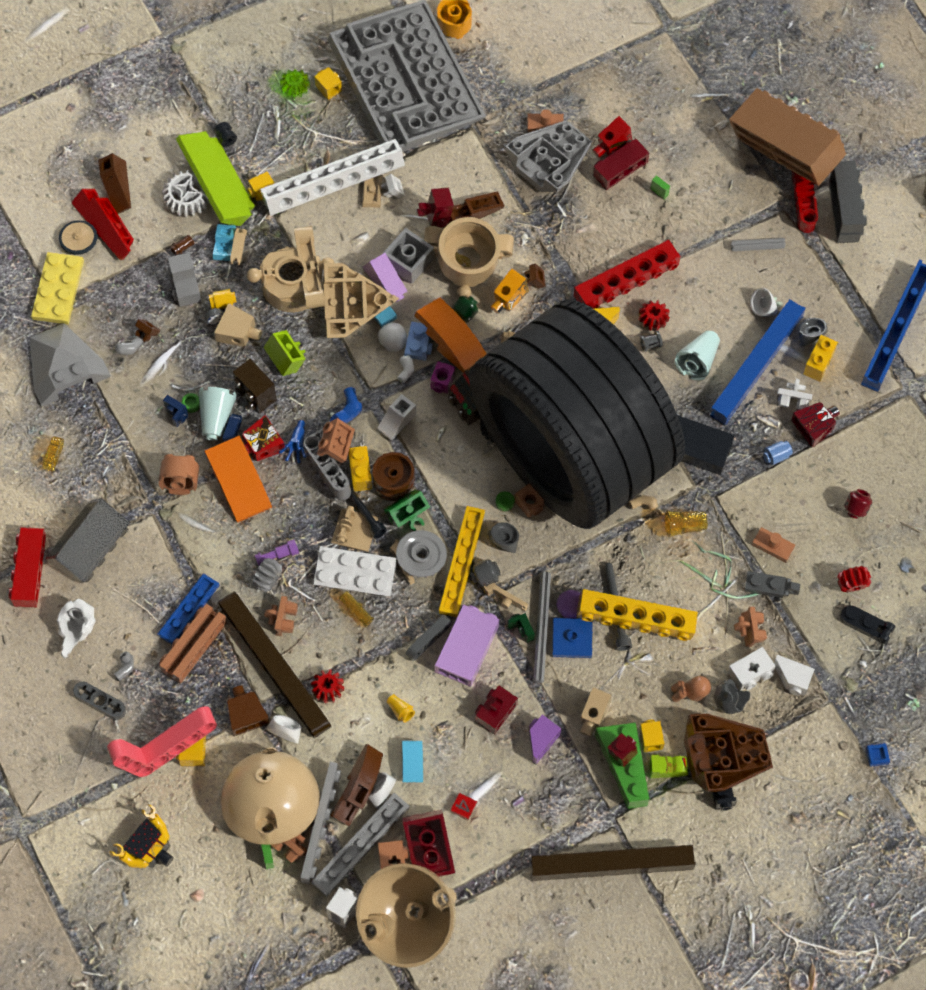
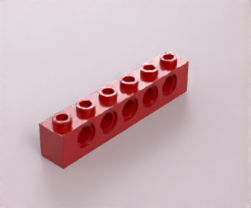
[574,240,681,309]

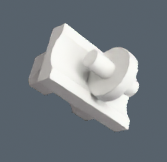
[777,378,813,410]

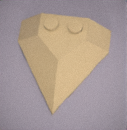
[323,263,400,338]

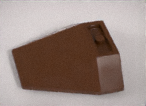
[684,714,773,792]

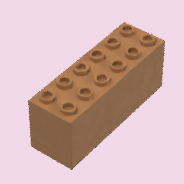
[729,88,846,186]

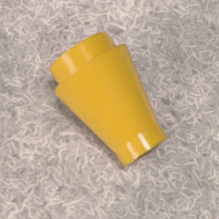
[386,694,415,723]

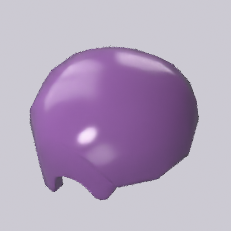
[556,589,580,619]

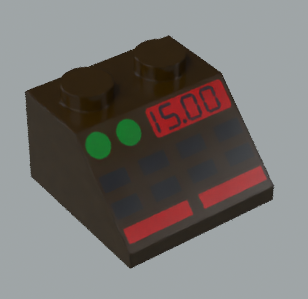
[448,369,481,425]

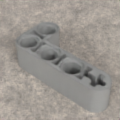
[304,429,351,500]

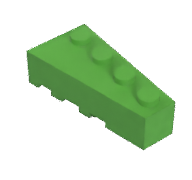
[595,723,649,809]

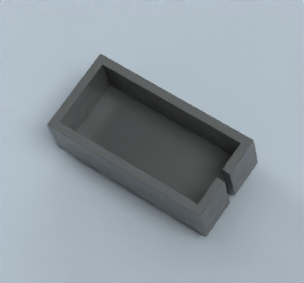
[828,161,867,243]

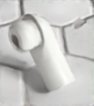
[397,356,414,383]

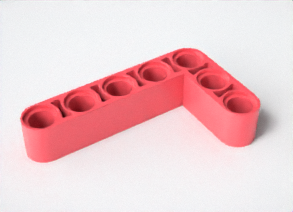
[107,706,217,777]

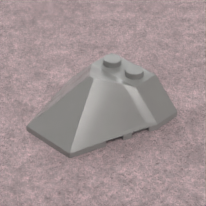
[30,323,111,406]

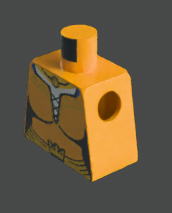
[490,269,529,314]

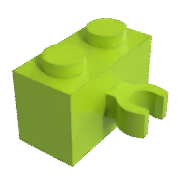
[263,330,306,376]

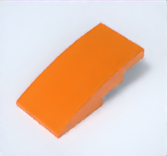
[414,297,487,373]
[205,436,272,523]

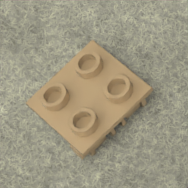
[331,506,379,552]

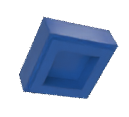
[866,743,890,767]

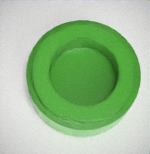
[181,393,200,413]
[495,491,515,512]

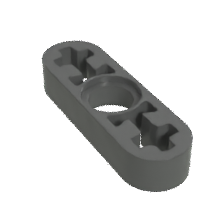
[405,615,452,661]
[73,682,126,720]

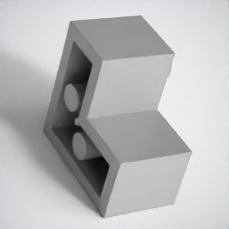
[166,253,201,307]

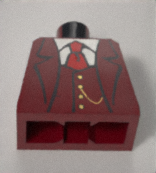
[791,402,840,448]

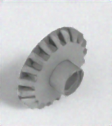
[396,530,447,578]

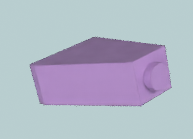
[363,253,407,303]

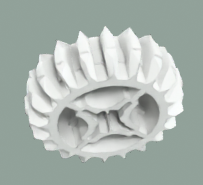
[162,170,210,218]

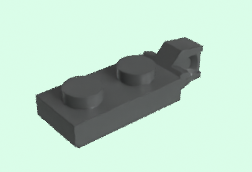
[745,571,800,598]

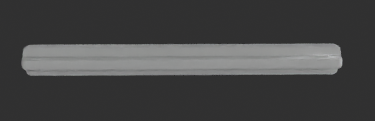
[533,572,551,683]

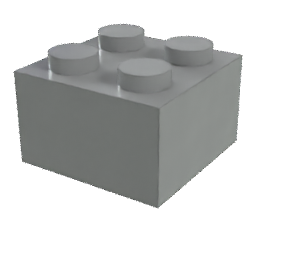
[383,228,435,283]

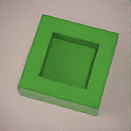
[650,175,670,199]
[262,845,274,870]

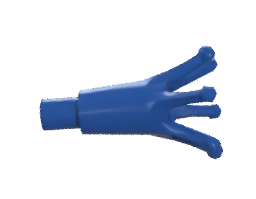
[279,420,307,464]

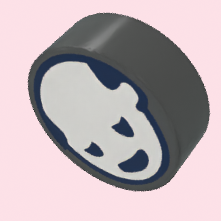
[205,308,223,326]

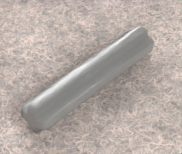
[731,238,785,251]

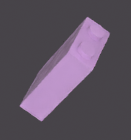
[435,605,499,687]

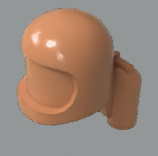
[671,676,711,702]

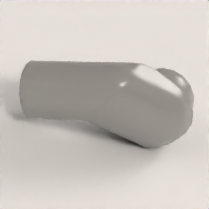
[115,336,143,355]
[114,651,134,681]

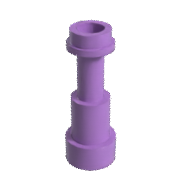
[255,539,299,566]

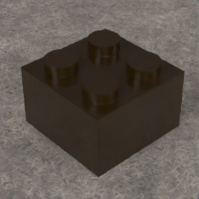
[233,359,277,414]

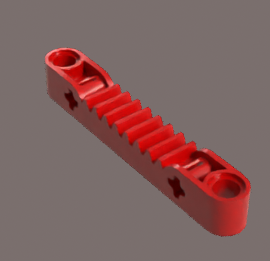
[792,171,818,233]

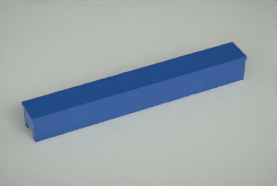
[861,259,926,392]
[710,299,806,426]

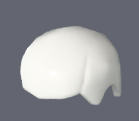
[378,322,407,352]

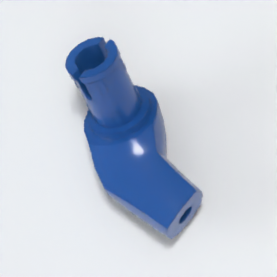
[330,387,362,424]

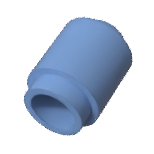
[763,441,793,465]

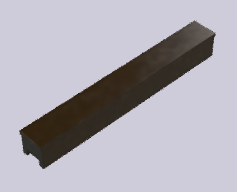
[531,845,696,881]

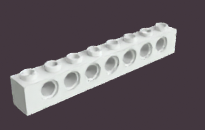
[261,139,405,216]

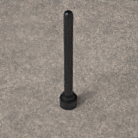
[333,474,387,539]

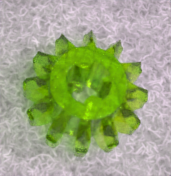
[280,68,310,99]

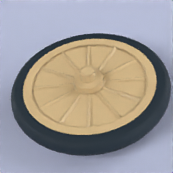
[59,220,97,255]

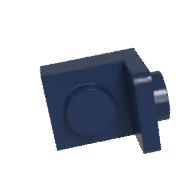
[163,395,188,427]

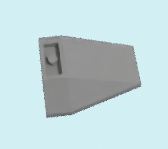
[505,120,592,192]

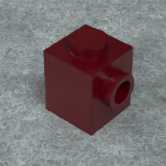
[608,733,638,767]

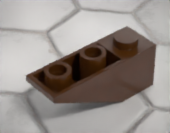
[98,153,131,214]

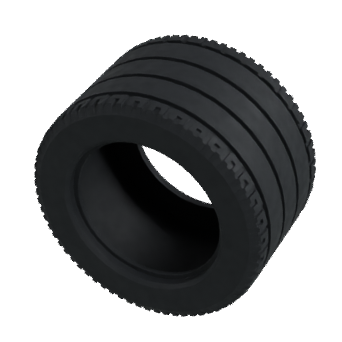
[469,299,685,529]

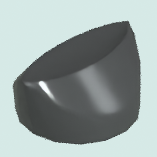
[799,318,828,346]
[488,522,519,553]

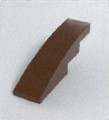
[443,191,505,228]

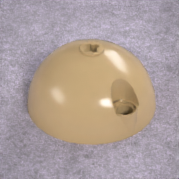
[221,747,320,845]
[356,864,456,968]

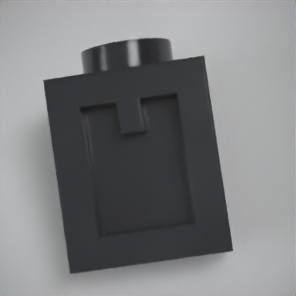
[711,787,737,811]

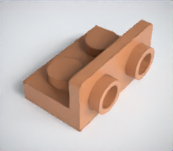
[317,418,355,463]

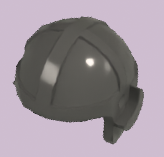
[714,679,750,714]

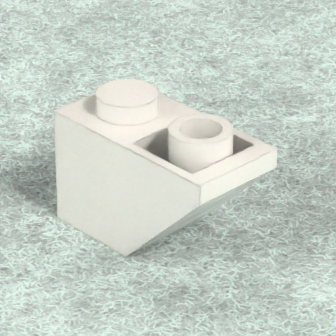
[377,394,416,441]

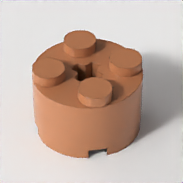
[158,454,199,495]

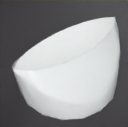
[750,288,778,317]
[266,715,301,744]
[368,772,396,808]

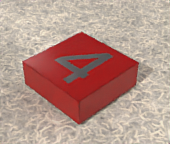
[450,793,477,821]

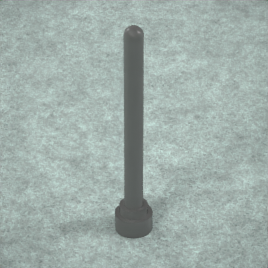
[605,562,632,651]

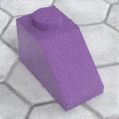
[529,715,561,764]

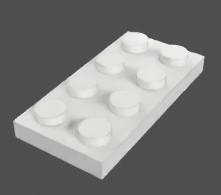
[313,546,397,597]

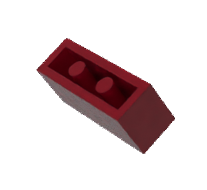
[593,138,650,190]

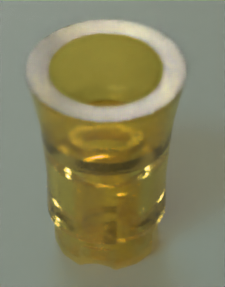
[665,511,708,537]

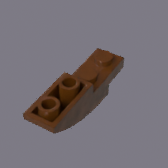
[331,744,383,826]

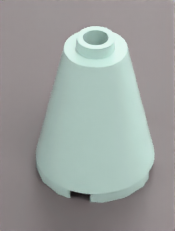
[675,331,720,381]
[199,387,237,441]

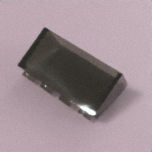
[45,498,131,583]

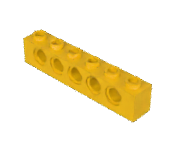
[576,589,698,641]

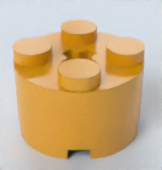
[437,0,472,39]

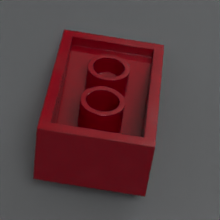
[402,809,456,877]

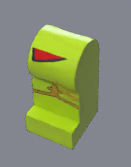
[650,755,688,778]

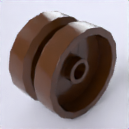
[372,452,415,501]

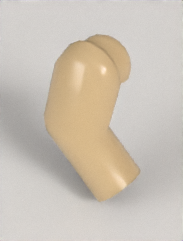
[628,495,658,510]

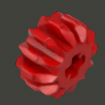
[638,299,670,331]
[837,566,871,593]
[311,669,345,704]

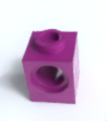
[430,361,455,394]

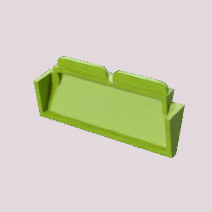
[176,131,255,226]

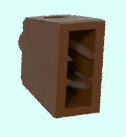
[227,685,270,736]

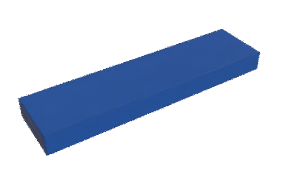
[157,573,220,645]

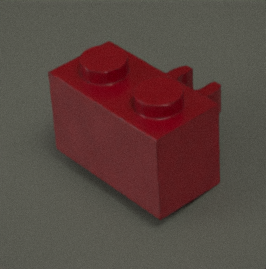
[417,187,454,228]
[474,685,518,735]

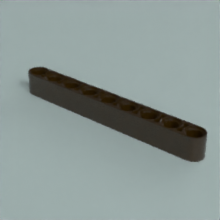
[218,591,331,738]

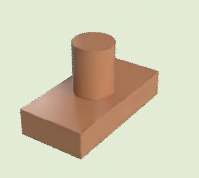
[528,109,563,133]
[752,527,795,563]

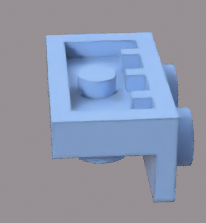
[404,321,433,361]

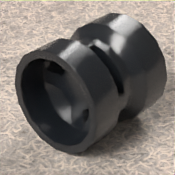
[213,122,237,147]

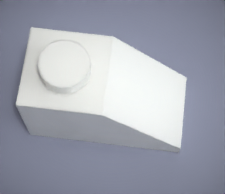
[774,655,815,696]

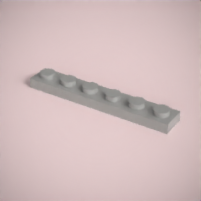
[300,762,341,884]
[312,793,409,897]

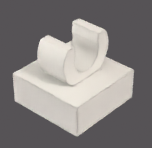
[381,174,404,198]

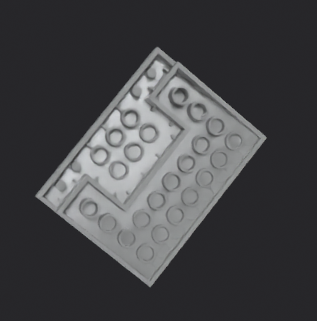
[328,0,486,152]

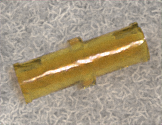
[339,591,374,627]

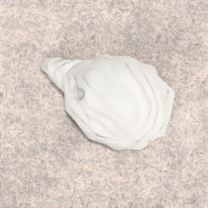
[57,599,96,659]

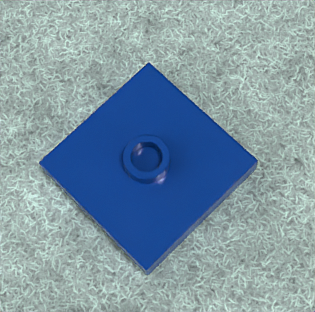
[553,618,592,658]

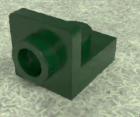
[507,613,535,643]

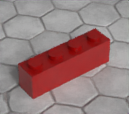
[9,527,46,608]

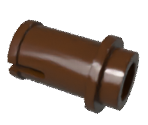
[170,235,195,256]

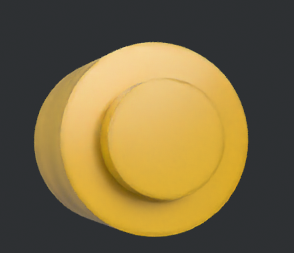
[208,289,237,309]

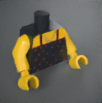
[109,804,174,868]

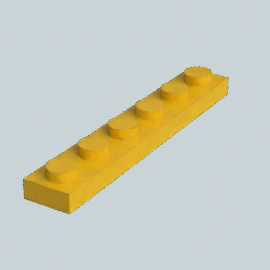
[439,506,485,617]

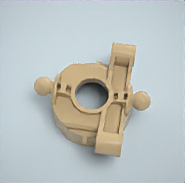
[424,217,514,298]
[247,226,335,312]

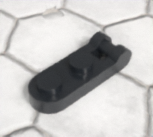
[840,605,896,644]

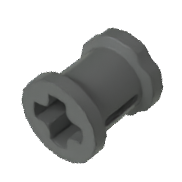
[639,331,663,352]

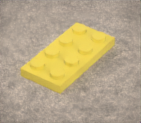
[31,252,84,325]

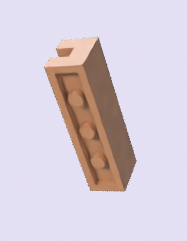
[159,604,227,684]

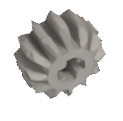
[252,558,282,592]

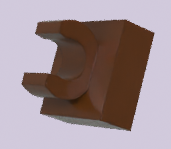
[524,263,545,289]
[135,319,160,342]

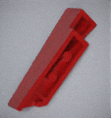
[72,189,134,260]

